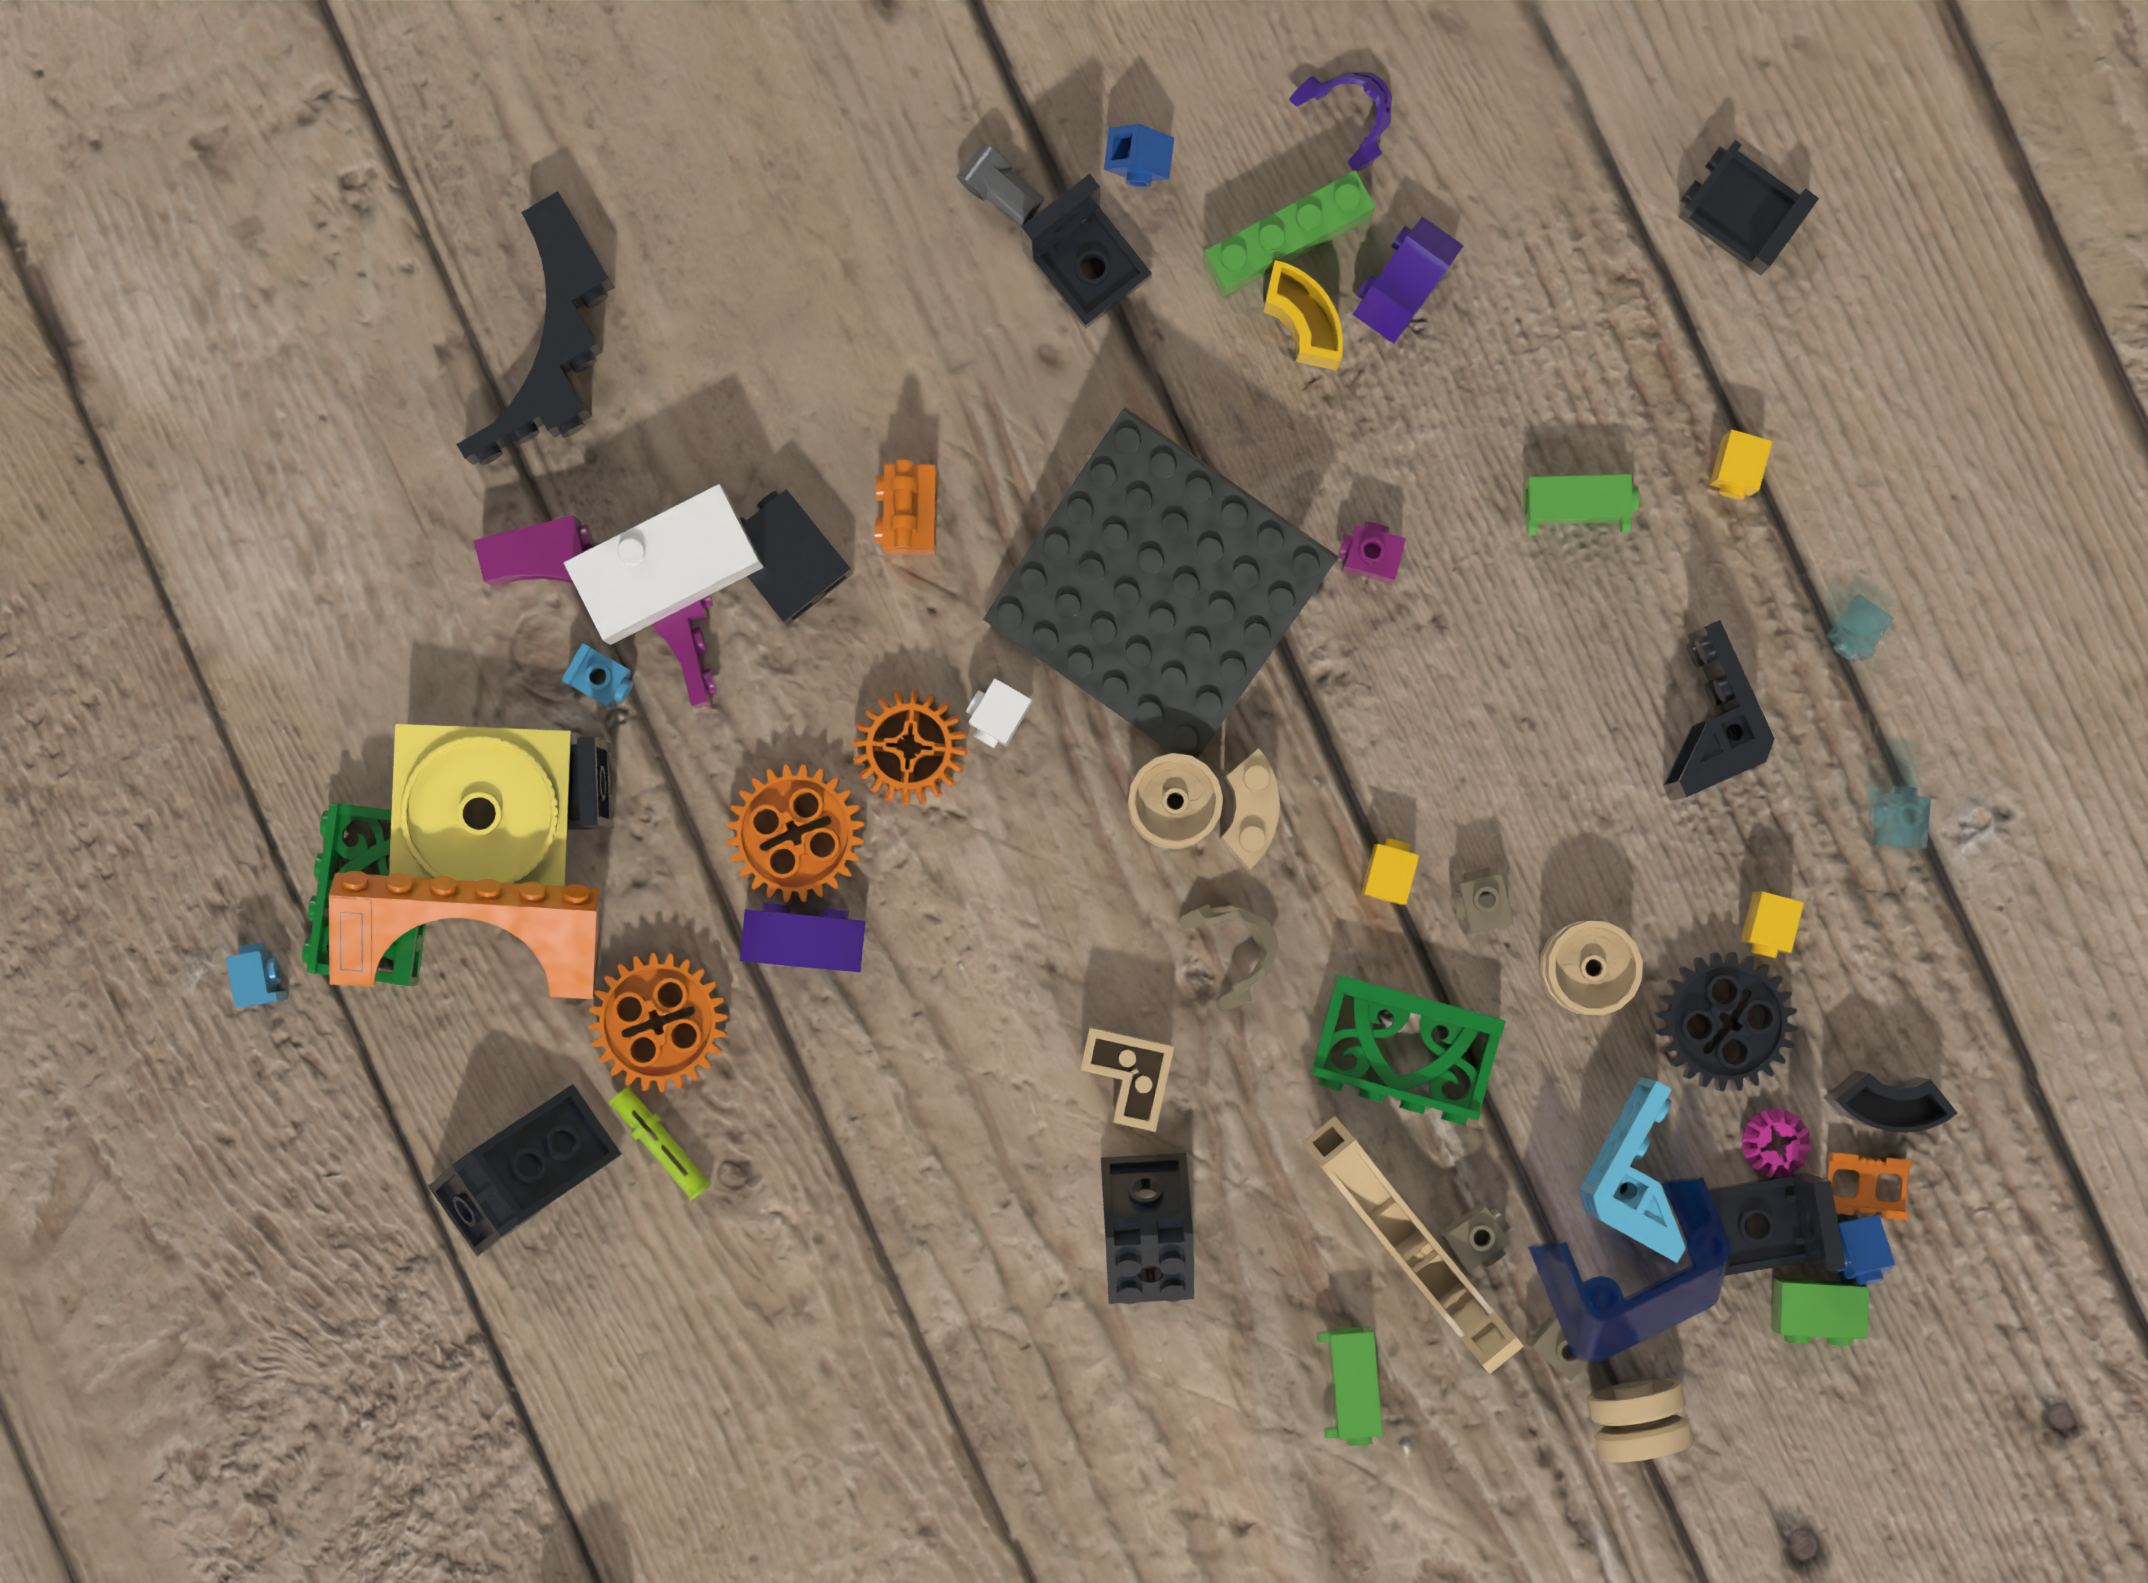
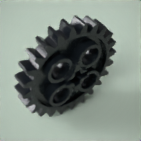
[1655,952,1798,1091]

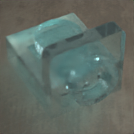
[1827,594,1895,662]

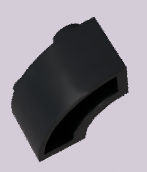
[1823,1070,1958,1133]

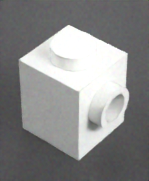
[966,678,1032,748]

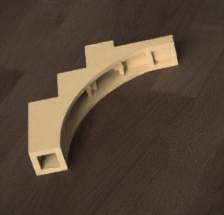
[1301,1116,1524,1374]

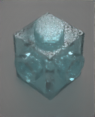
[1869,786,1931,850]

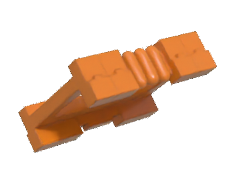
[1827,1152,1912,1220]

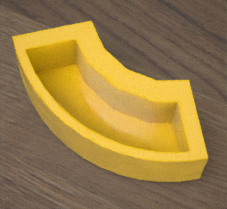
[1263,260,1343,371]

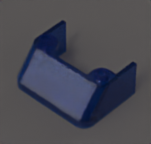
[1528,1177,1730,1362]

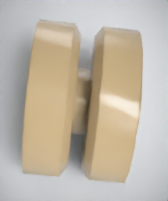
[1127,753,1223,850]
[1539,921,1643,1016]
[1586,1378,1694,1462]

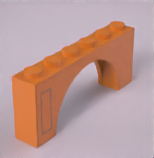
[329,871,600,999]

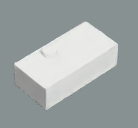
[564,484,764,645]

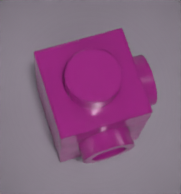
[1338,521,1406,584]

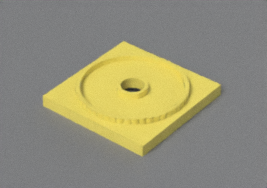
[389,724,571,887]

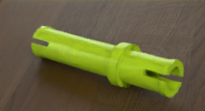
[608,1086,712,1201]

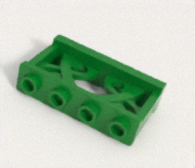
[302,802,426,986]
[1309,974,1506,1126]

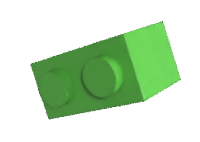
[1771,1278,1869,1346]

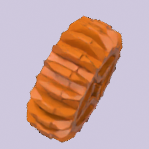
[852,690,968,805]

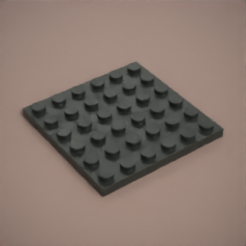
[983,407,1339,759]

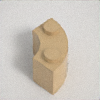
[1220,748,1280,871]

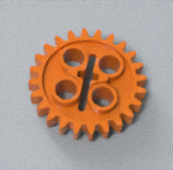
[726,764,865,903]
[588,952,729,1092]

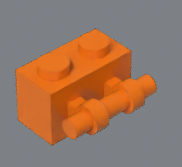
[875,460,937,555]

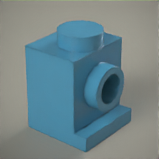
[561,643,634,708]
[226,942,288,1008]

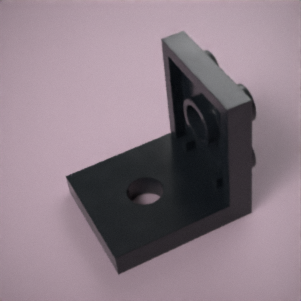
[1021,173,1152,329]
[567,737,614,830]
[1101,1153,1194,1304]
[1704,1172,1846,1276]

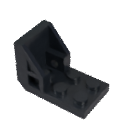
[1663,620,1775,801]
[428,1084,622,1256]

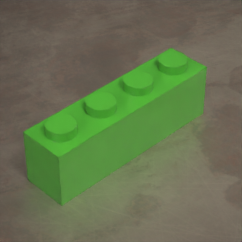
[1203,170,1376,298]

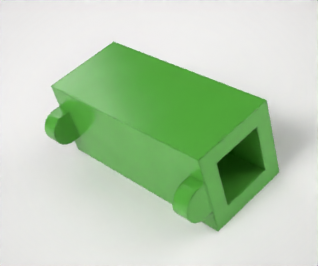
[1523,474,1640,535]
[1316,1326,1383,1446]

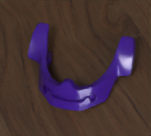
[1289,72,1392,172]

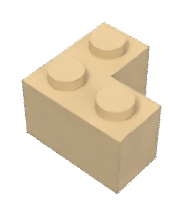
[1080,1026,1174,1132]

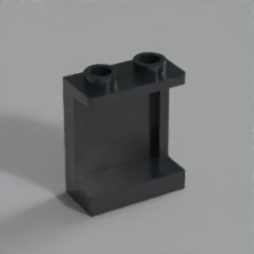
[1679,140,1819,276]
[739,489,854,626]

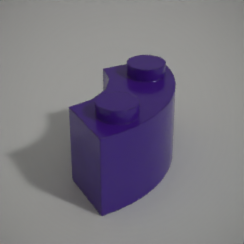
[1352,216,1464,344]
[740,903,865,972]

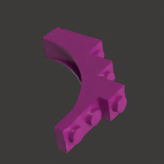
[473,515,717,709]

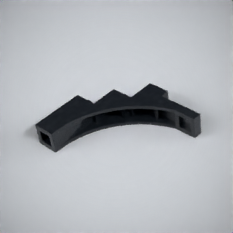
[456,191,615,465]

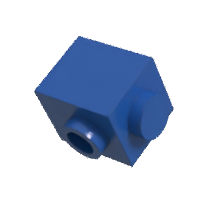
[1104,124,1174,187]
[1835,1215,1895,1286]

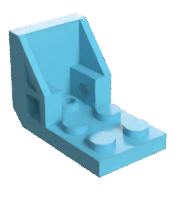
[1579,1076,1686,1263]

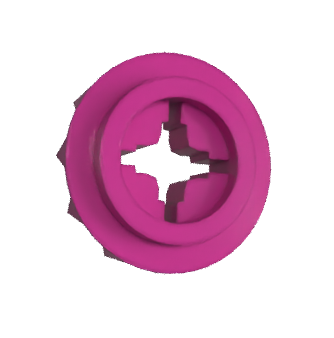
[1741,1108,1812,1177]

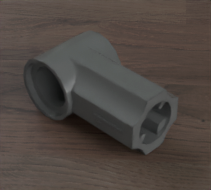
[956,143,1044,228]

